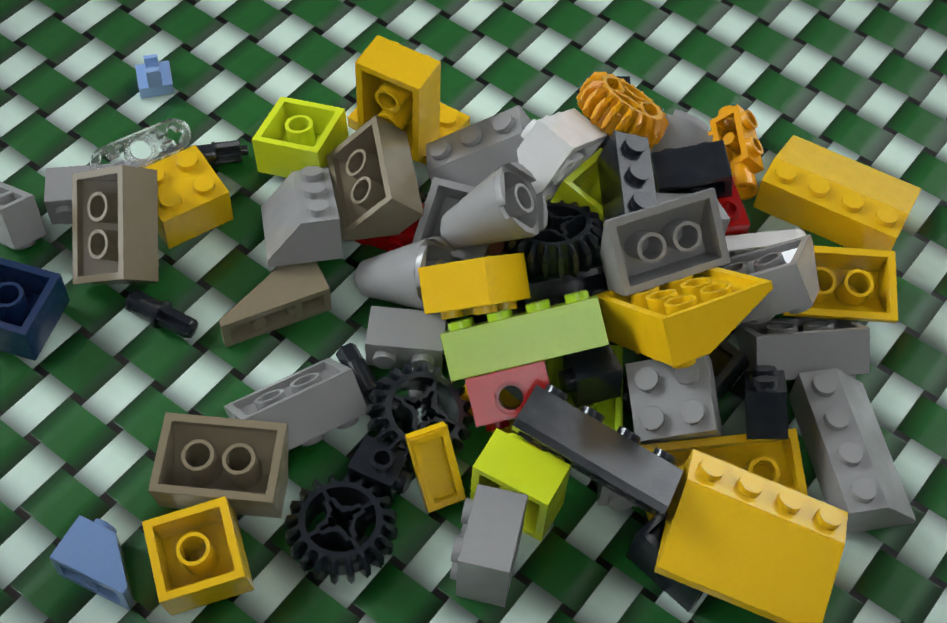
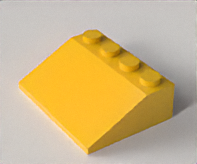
[753,135,922,251]
[595,267,773,369]
[654,449,848,623]

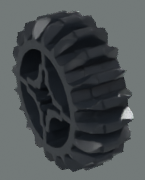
[504,200,603,280]
[366,362,474,470]
[285,473,398,585]

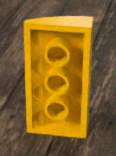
[641,428,808,521]

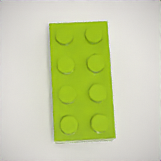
[440,290,609,382]

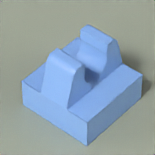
[135,54,175,99]

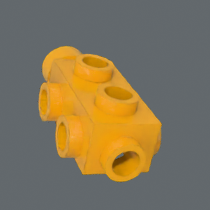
[707,104,764,200]

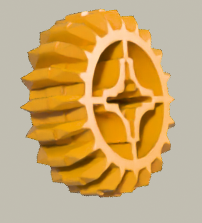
[576,72,669,150]

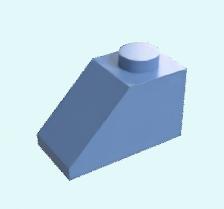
[50,515,135,610]

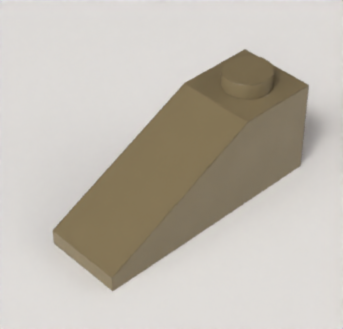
[219,262,332,347]

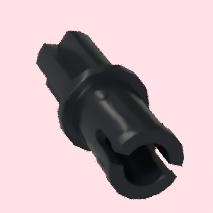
[125,288,198,338]

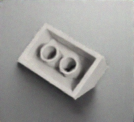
[517,108,607,200]

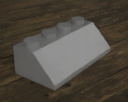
[788,368,916,534]

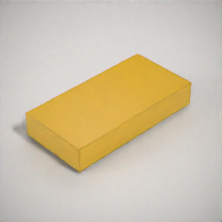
[405,421,466,513]

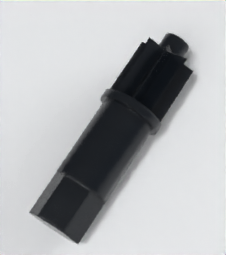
[162,140,249,166]
[336,343,378,420]

